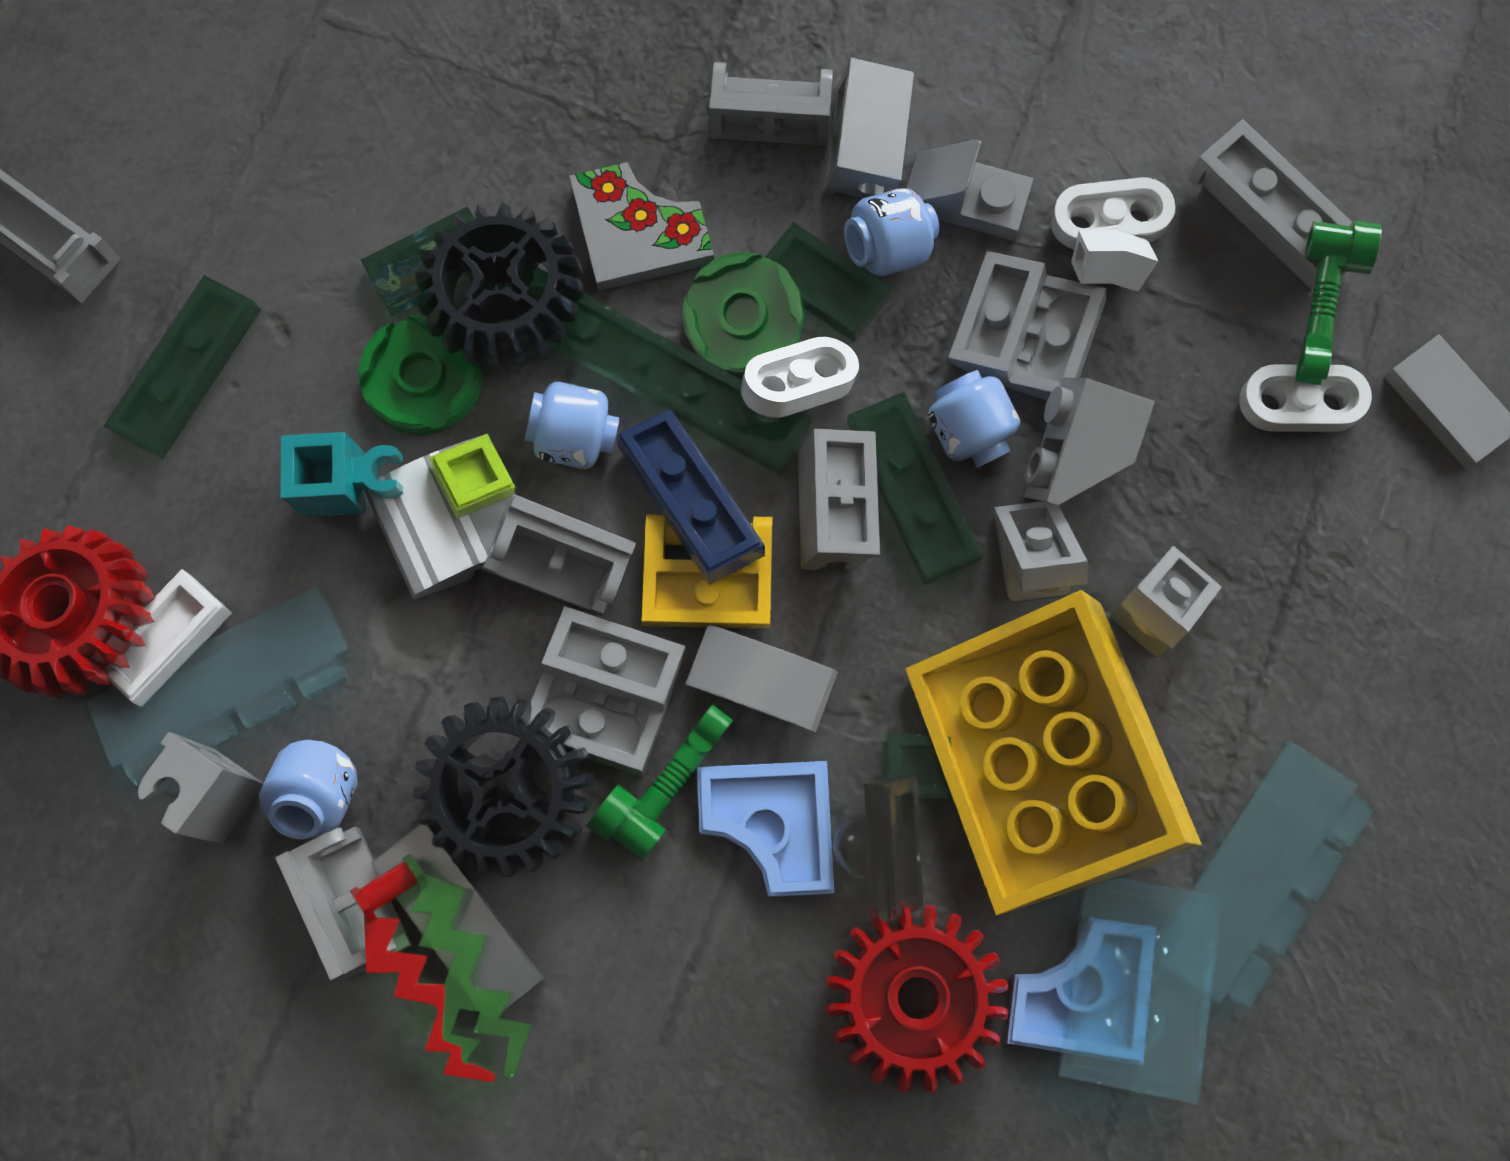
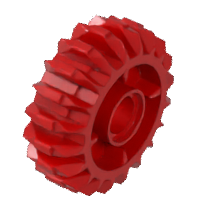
[0,525,156,699]
[825,905,1009,1093]

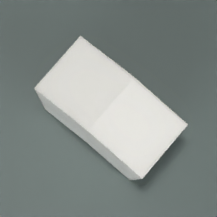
[1071,230,1158,292]

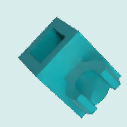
[280,432,403,517]

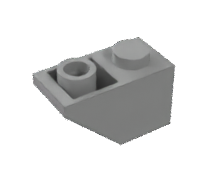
[1024,378,1155,505]

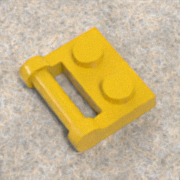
[642,514,772,629]

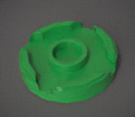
[682,251,805,376]
[357,314,483,436]

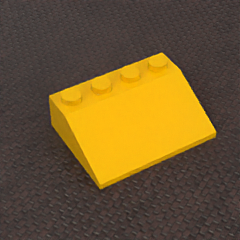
[905,590,1202,915]

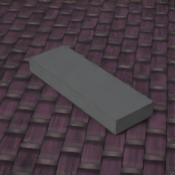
[371,824,545,1023]

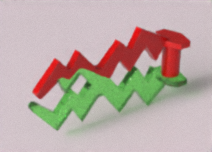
[350,854,532,1082]

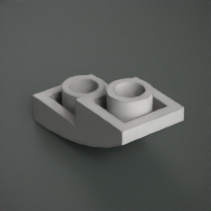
[686,624,838,732]

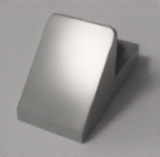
[906,139,1034,241]
[994,501,1088,602]
[1111,546,1222,656]

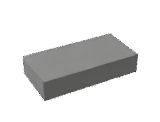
[1384,334,1510,470]

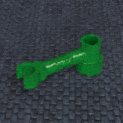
[1295,220,1382,385]
[586,704,733,861]

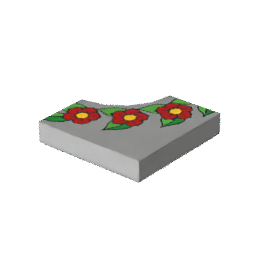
[570,162,714,291]

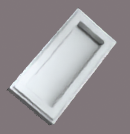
[106,569,232,708]

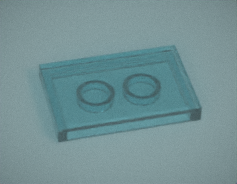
[1057,877,1223,1105]

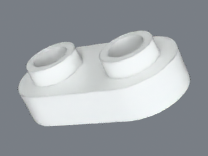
[1051,177,1175,249]
[741,337,859,418]
[1239,364,1372,432]

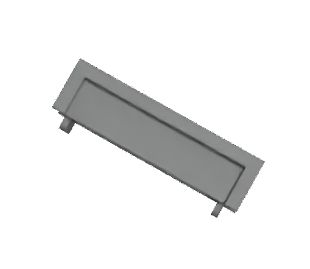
[1188,119,1352,298]
[0,169,121,303]

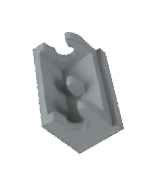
[823,58,914,198]
[709,62,833,146]
[798,429,880,570]
[482,495,636,615]
[138,732,263,844]
[275,827,414,981]

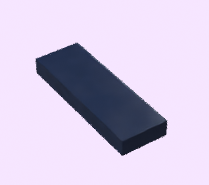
[616,409,765,585]

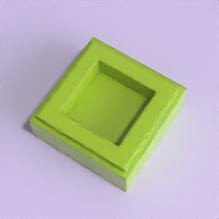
[429,434,515,519]

